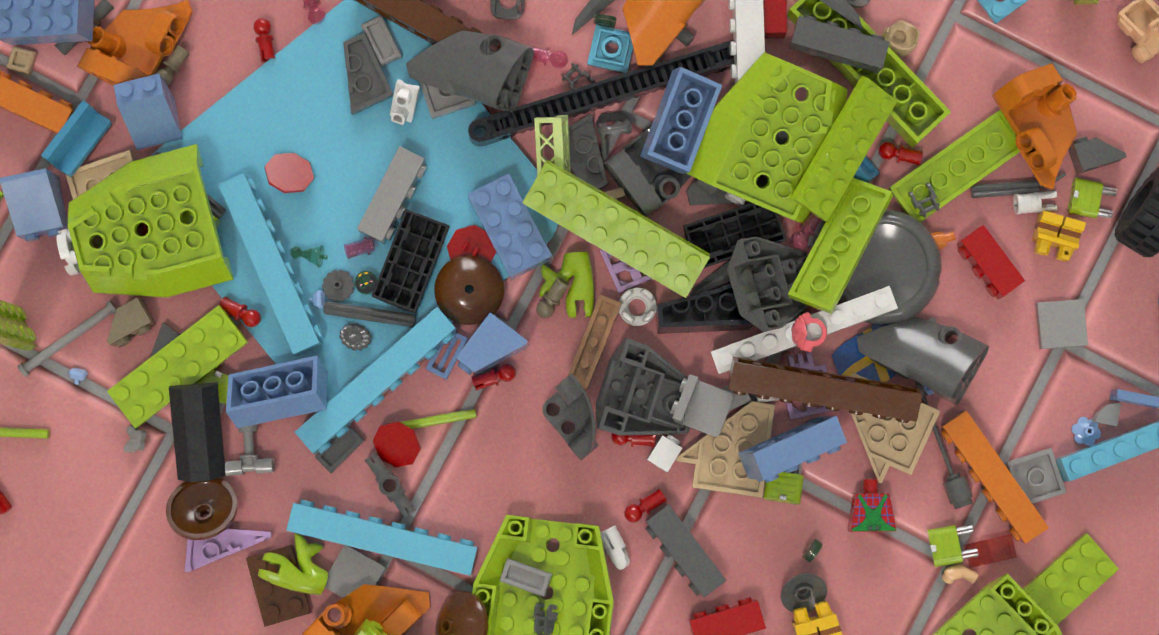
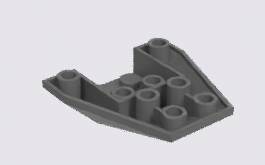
[727,237,809,332]

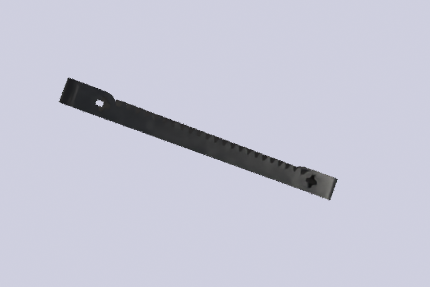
[468,40,734,147]

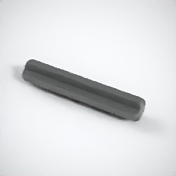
[970,180,1040,198]

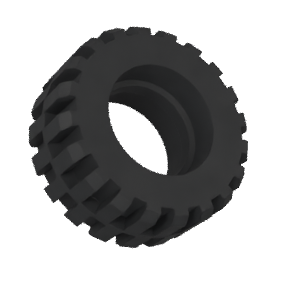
[1114,167,1159,257]

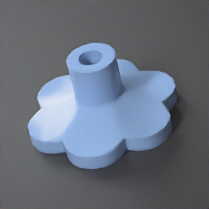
[1071,417,1101,446]

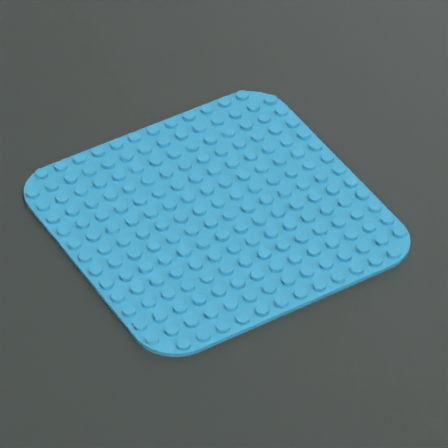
[152,0,558,403]

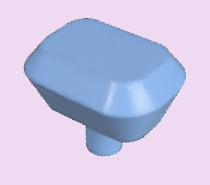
[309,290,325,309]
[68,368,88,385]

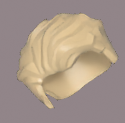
[881,20,920,58]

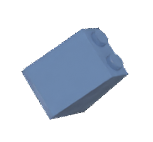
[114,73,182,150]
[0,168,68,242]
[456,313,529,375]

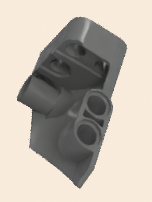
[603,124,691,217]
[542,373,599,461]

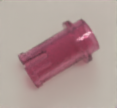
[344,237,375,259]

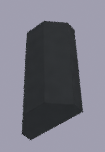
[683,203,787,268]
[372,209,450,313]
[169,382,226,482]

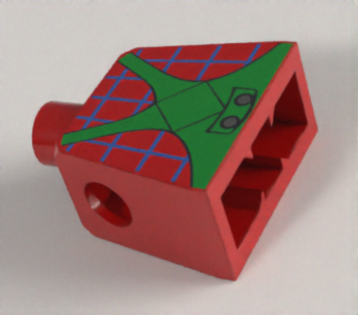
[848,479,896,532]

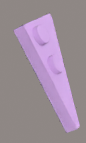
[185,528,273,572]

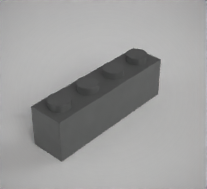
[789,15,890,74]
[645,504,727,598]

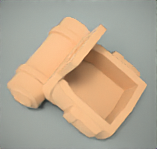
[1117,0,1159,64]

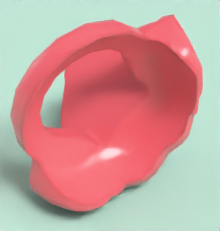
[791,312,827,353]

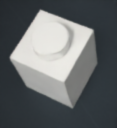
[647,434,682,472]

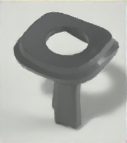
[490,0,525,20]
[596,113,632,160]

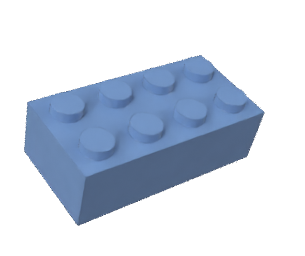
[0,0,94,45]
[640,67,722,174]
[467,173,552,280]
[226,355,328,428]
[738,416,847,482]

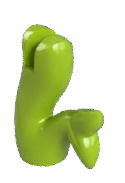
[539,252,594,318]
[258,533,328,596]

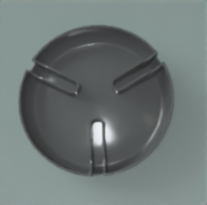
[837,210,942,325]

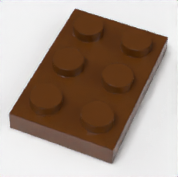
[246,545,311,627]

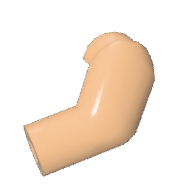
[942,564,979,584]

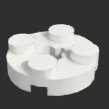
[57,228,81,276]

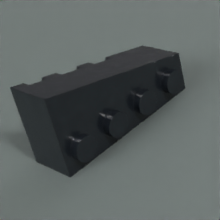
[656,284,753,334]

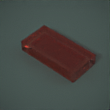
[964,534,1017,568]

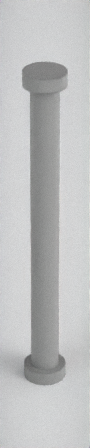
[17,301,117,377]

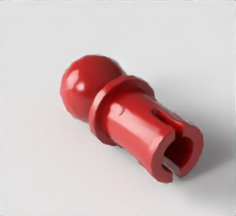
[253,18,276,62]
[878,142,923,166]
[219,296,261,328]
[471,364,516,391]
[611,433,656,448]
[624,489,667,523]

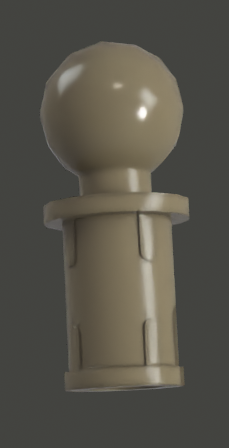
[155,45,190,86]
[536,277,570,318]

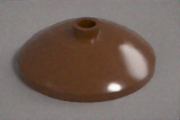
[434,255,504,325]
[166,478,238,540]
[435,591,488,635]

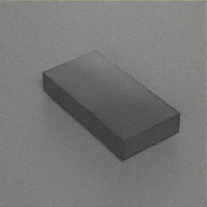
[315,425,365,474]

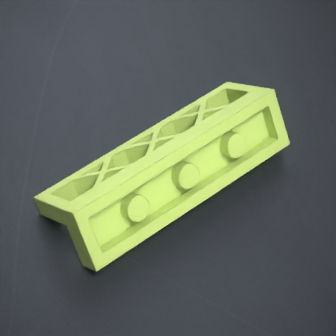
[534,115,571,176]

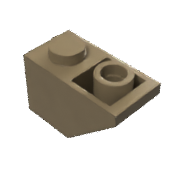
[107,298,156,348]

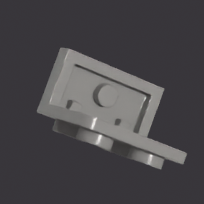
[671,374,734,437]

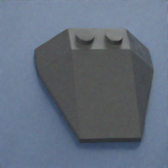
[596,338,690,435]

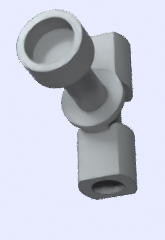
[225,424,275,476]

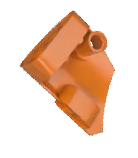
[77,0,193,86]
[622,0,705,66]
[992,63,1077,190]
[302,584,431,635]

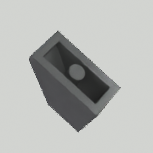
[1068,137,1127,175]

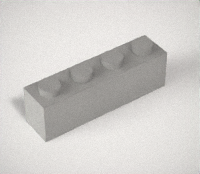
[357,146,427,244]

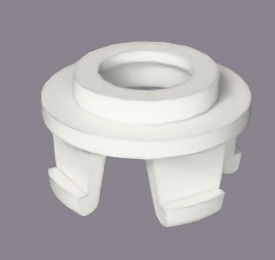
[619,288,656,326]

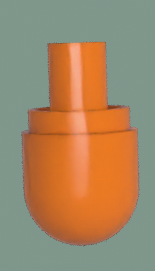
[931,231,956,250]

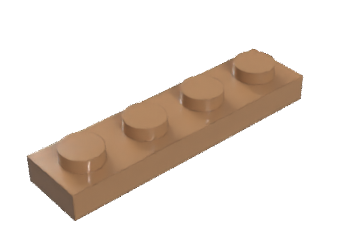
[567,295,622,390]

